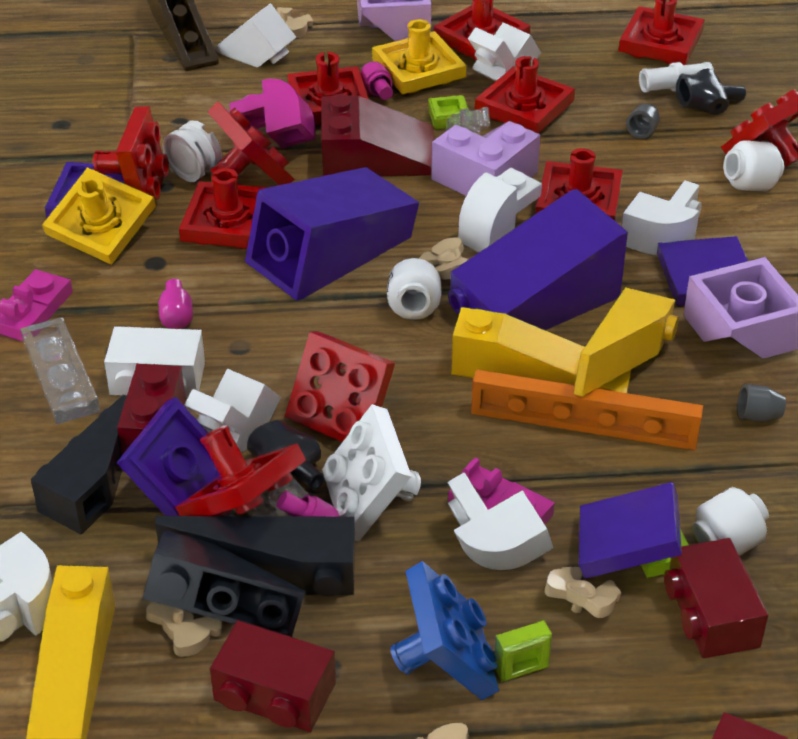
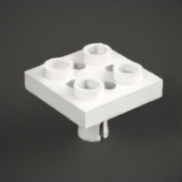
[322,405,421,541]

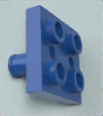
[391,561,499,700]

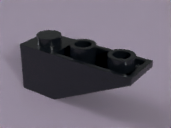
[30,394,127,535]
[142,530,305,637]

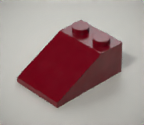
[321,94,434,176]

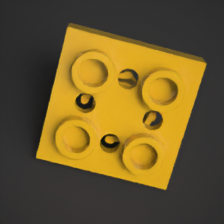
[372,19,467,94]
[42,167,156,265]

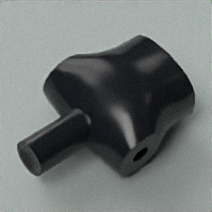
[676,68,746,115]
[247,420,324,489]

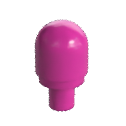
[360,62,393,100]
[158,279,193,329]
[276,491,340,517]

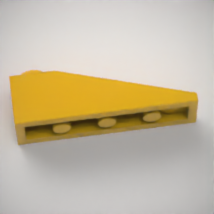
[574,287,679,396]
[451,307,631,393]
[26,565,116,739]

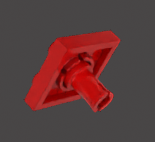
[433,0,531,61]
[618,0,705,65]
[287,52,369,126]
[474,56,575,134]
[721,89,798,168]
[207,101,295,185]
[93,106,169,216]
[535,148,623,221]
[179,168,264,249]
[284,331,395,442]
[175,425,306,516]

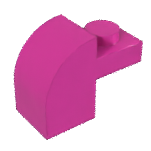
[229,79,316,148]

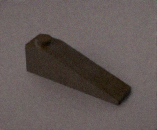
[147,0,219,71]

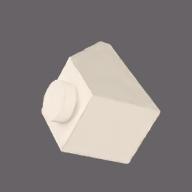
[214,3,296,68]

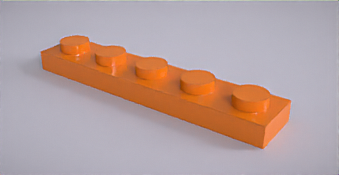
[471,369,703,450]

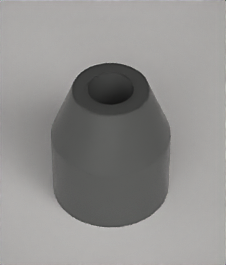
[626,104,660,139]
[737,383,786,422]

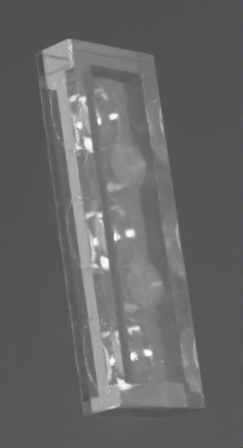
[20,317,100,425]

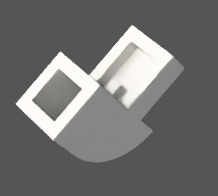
[468,22,541,81]
[458,168,542,252]
[622,181,702,255]
[184,369,281,452]
[448,472,554,570]
[0,532,53,642]

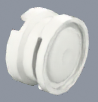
[162,121,222,182]

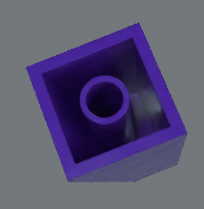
[245,167,419,301]
[448,189,628,330]

